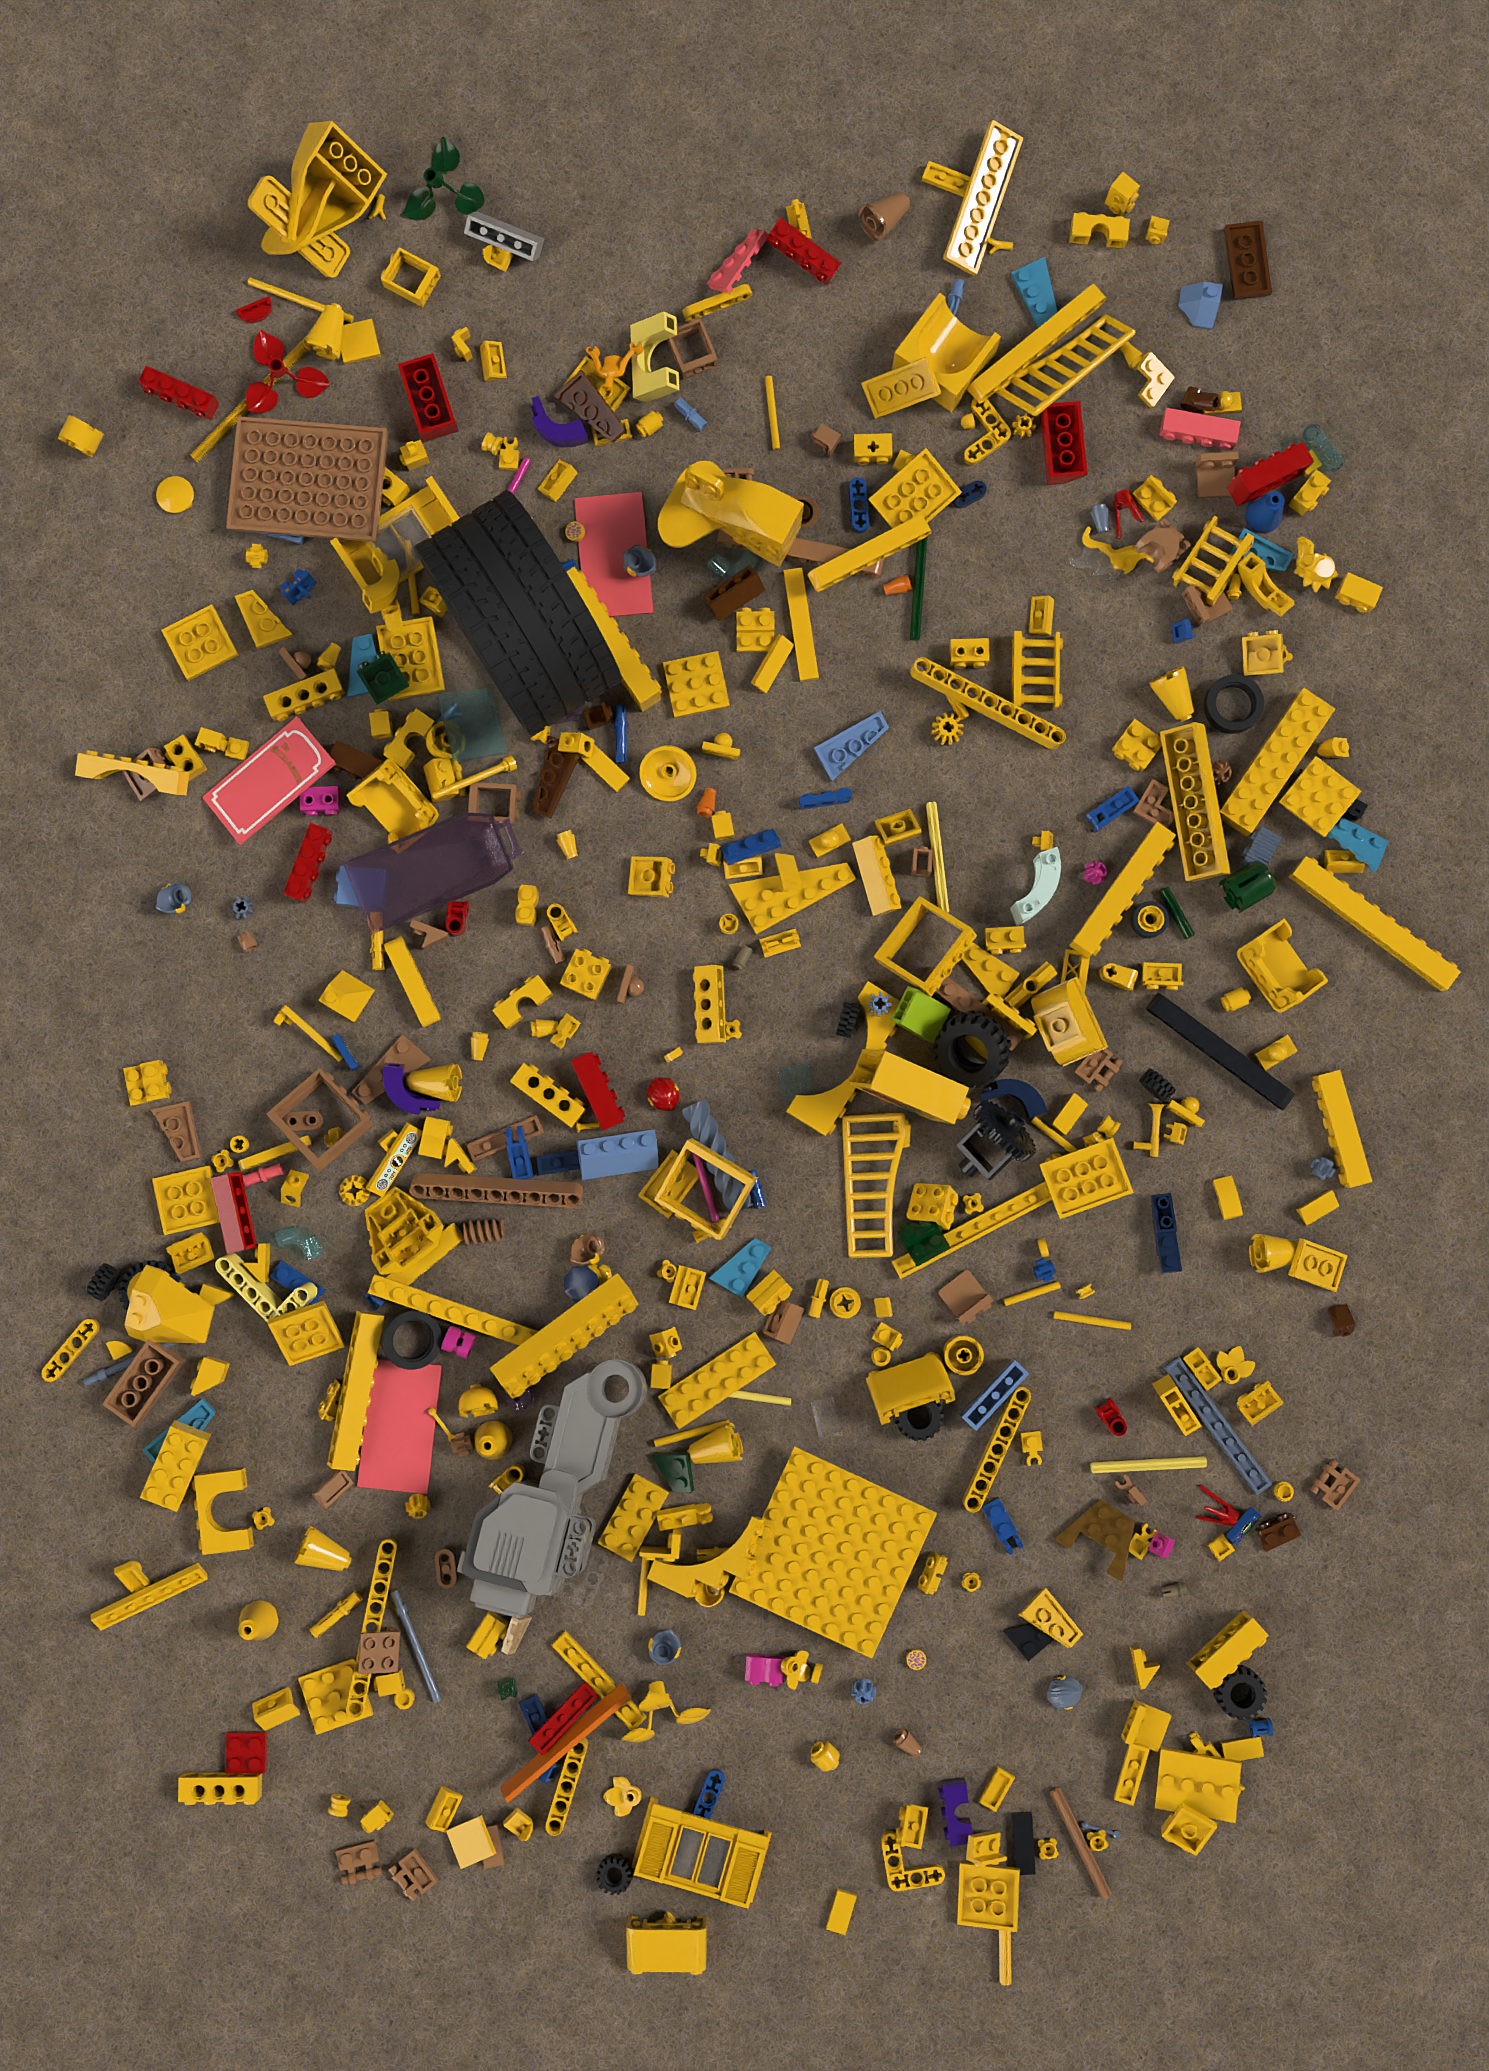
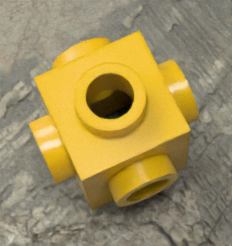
[649,1327,682,1359]

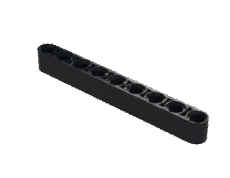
[1146,993,1295,1111]

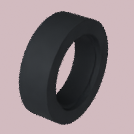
[1204,674,1264,734]
[381,1309,442,1370]

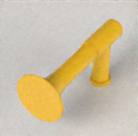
[1133,1103,1167,1157]

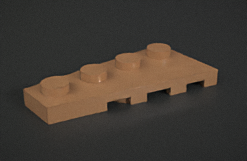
[352,1034,432,1105]

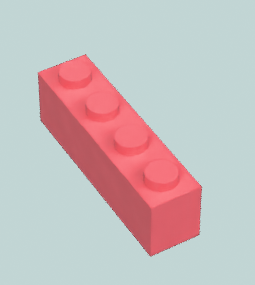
[1159,408,1241,451]

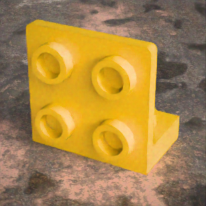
[639,1528,682,1562]
[1121,1700,1172,1752]

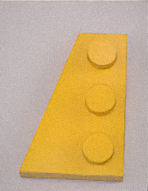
[235,590,293,649]
[962,943,1020,998]
[1018,1588,1083,1648]

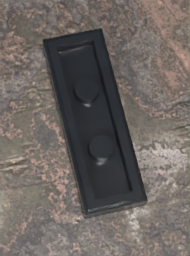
[1012,1812,1036,1875]

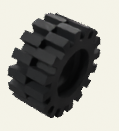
[836,1002,860,1039]
[1139,1068,1176,1102]
[87,1263,120,1301]
[596,1854,634,1895]

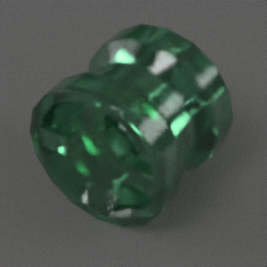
[498,1677,518,1701]

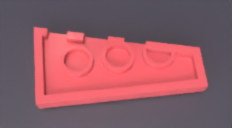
[706,229,768,294]

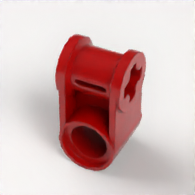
[446,898,469,936]
[1094,1397,1127,1436]

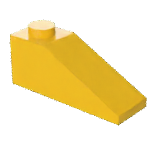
[1152,1374,1202,1436]

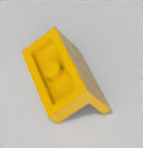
[252,1687,300,1731]

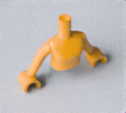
[586,342,644,391]

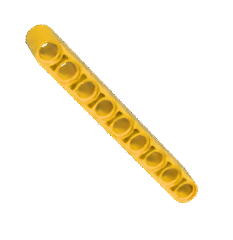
[967,284,1107,404]
[910,657,1066,750]
[346,1537,397,1718]

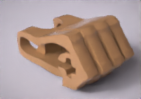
[1133,519,1191,573]

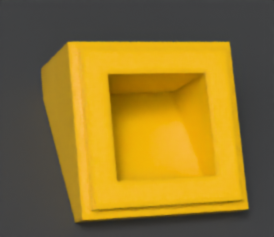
[874,1296,893,1317]

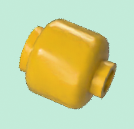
[810,1741,840,1772]

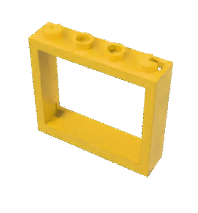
[874,896,977,997]
[654,1138,758,1240]

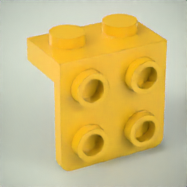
[907,1183,958,1230]

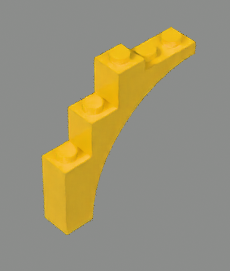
[647,1517,765,1598]

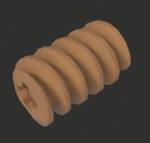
[463,1217,505,1245]

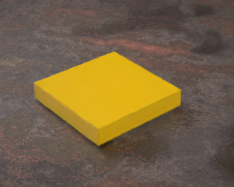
[341,319,381,365]
[446,1815,496,1869]

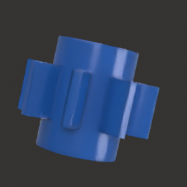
[1032,1258,1056,1283]

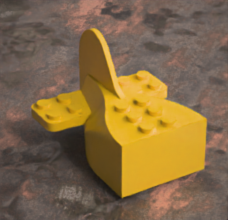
[248,121,387,278]
[658,461,804,568]

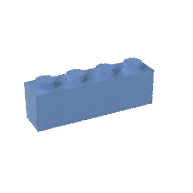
[960,1358,1029,1431]

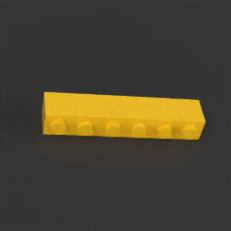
[1312,1070,1372,1188]

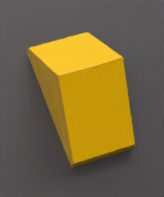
[199,1283,235,1306]

